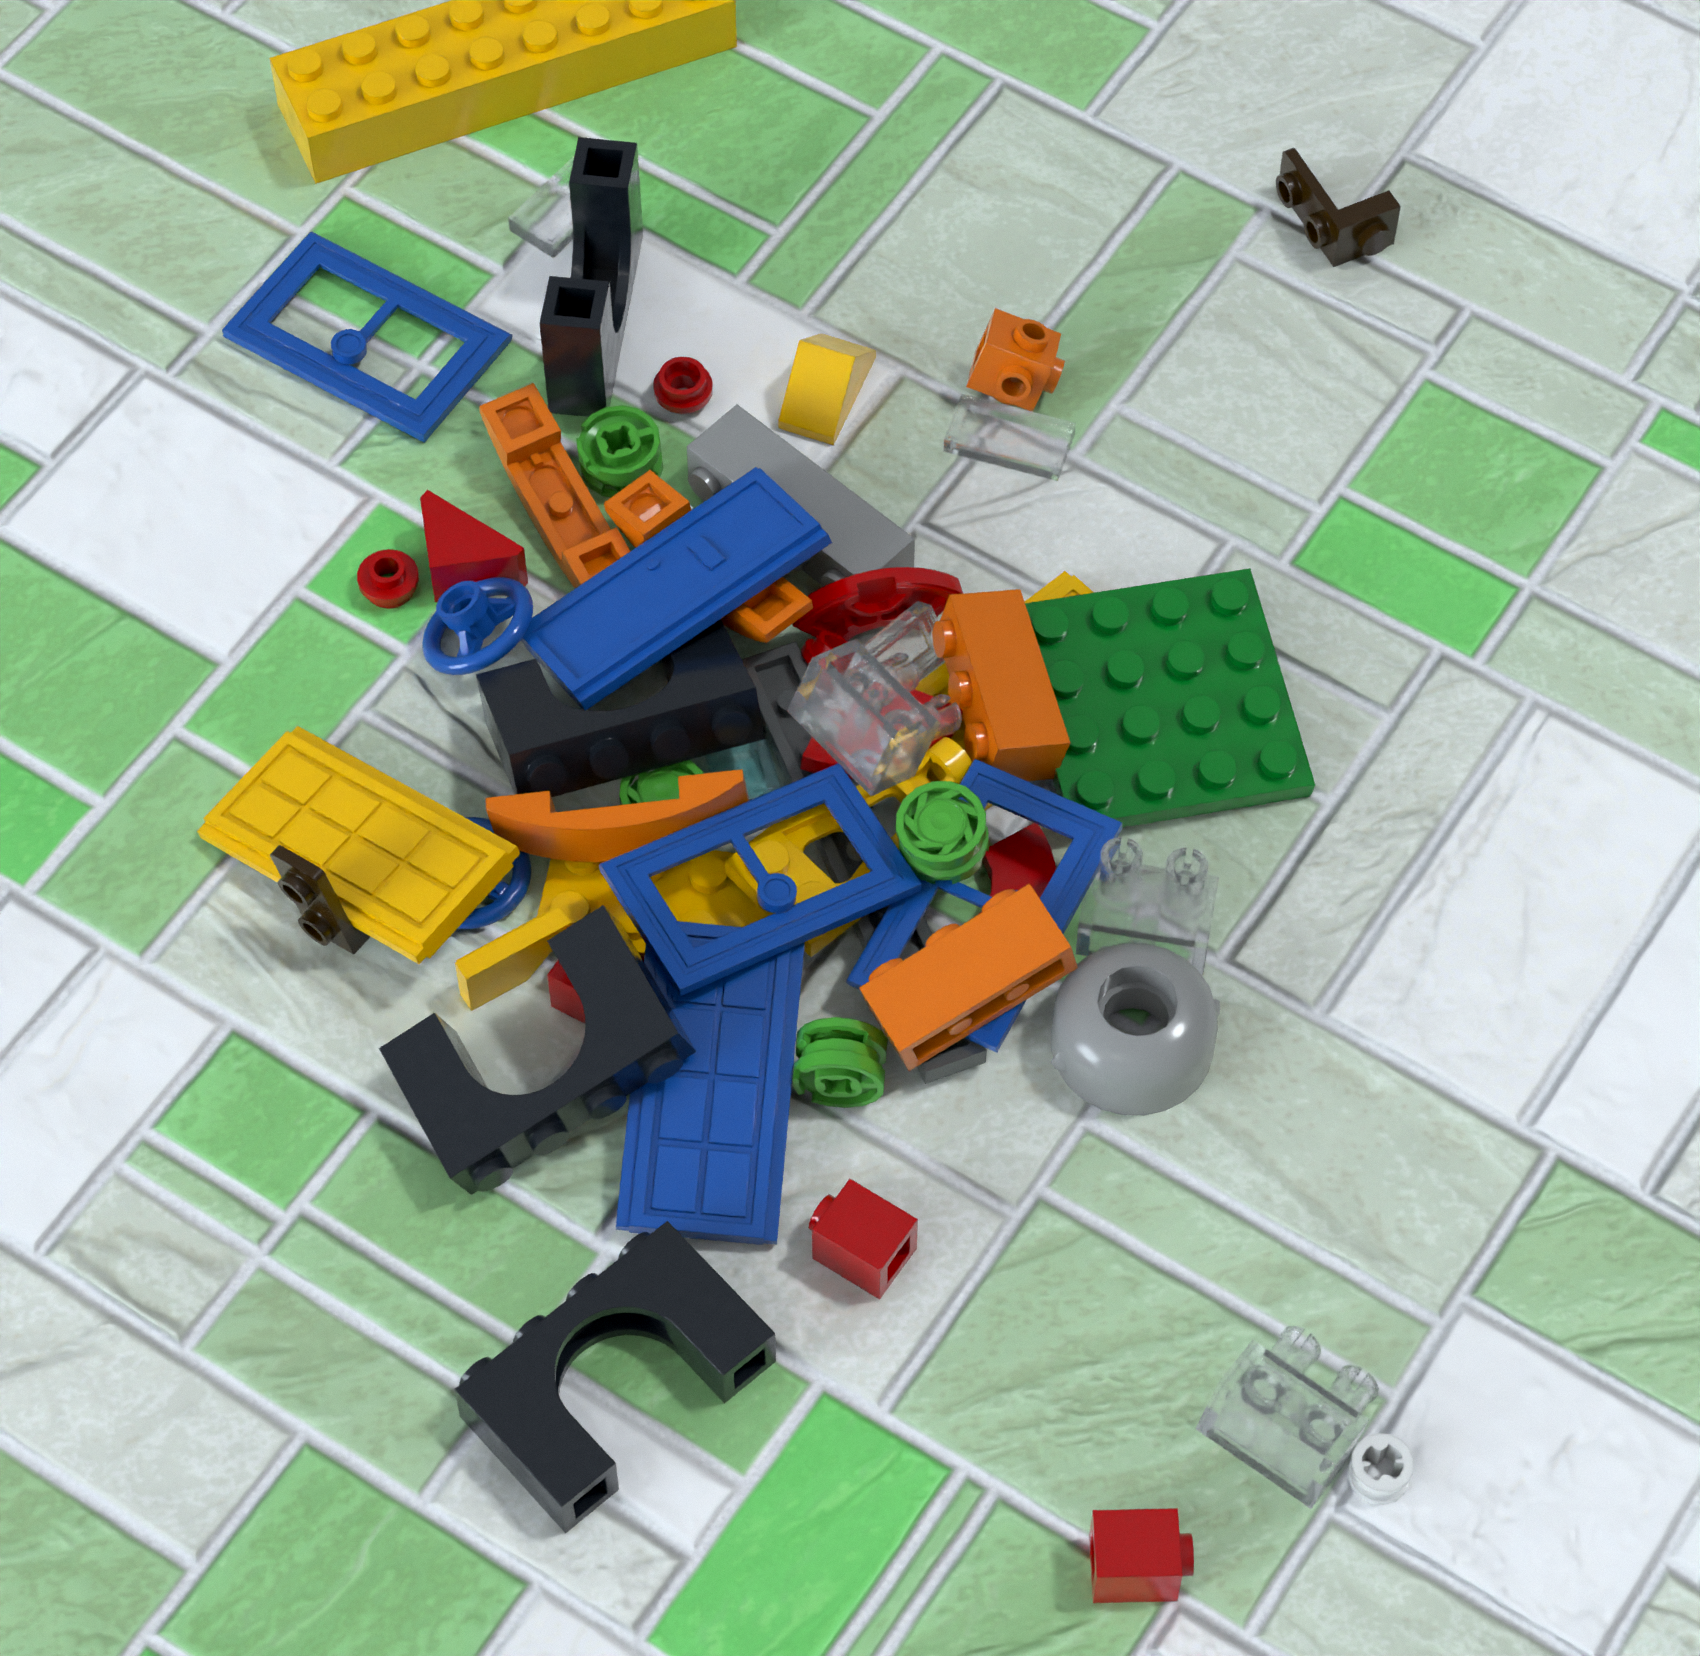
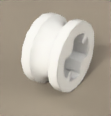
[1348,1433,1414,1505]

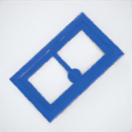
[222,232,512,443]
[846,759,1122,1053]
[599,763,922,997]

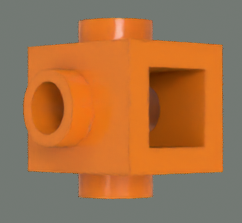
[966,308,1065,412]

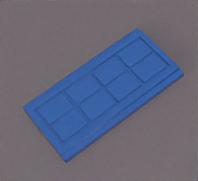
[520,467,832,710]
[616,921,805,1245]

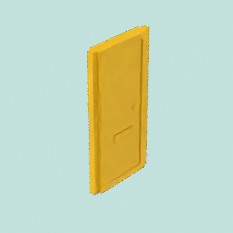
[197,726,520,964]

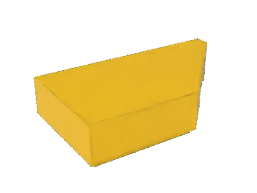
[455,906,571,1011]

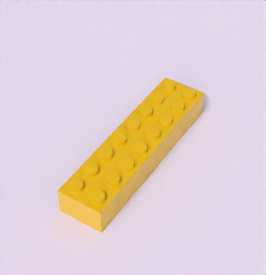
[269,0,737,184]

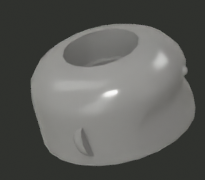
[1051,943,1220,1116]

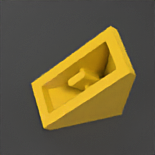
[778,333,876,445]

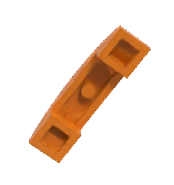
[479,383,630,588]
[604,470,813,643]
[486,769,750,862]

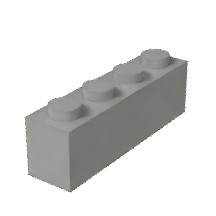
[687,404,915,587]

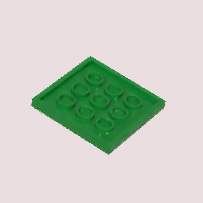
[1025,568,1315,828]

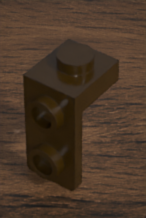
[1276,148,1401,267]
[270,845,371,955]

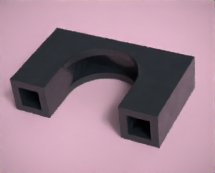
[539,137,643,417]
[476,619,764,797]
[379,905,696,1195]
[454,1221,776,1533]

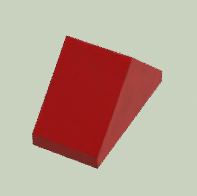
[420,490,528,603]

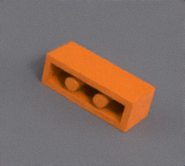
[932,589,1070,781]
[859,883,1078,1071]

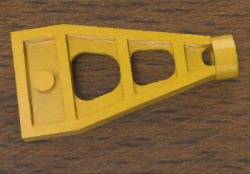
[725,737,972,957]

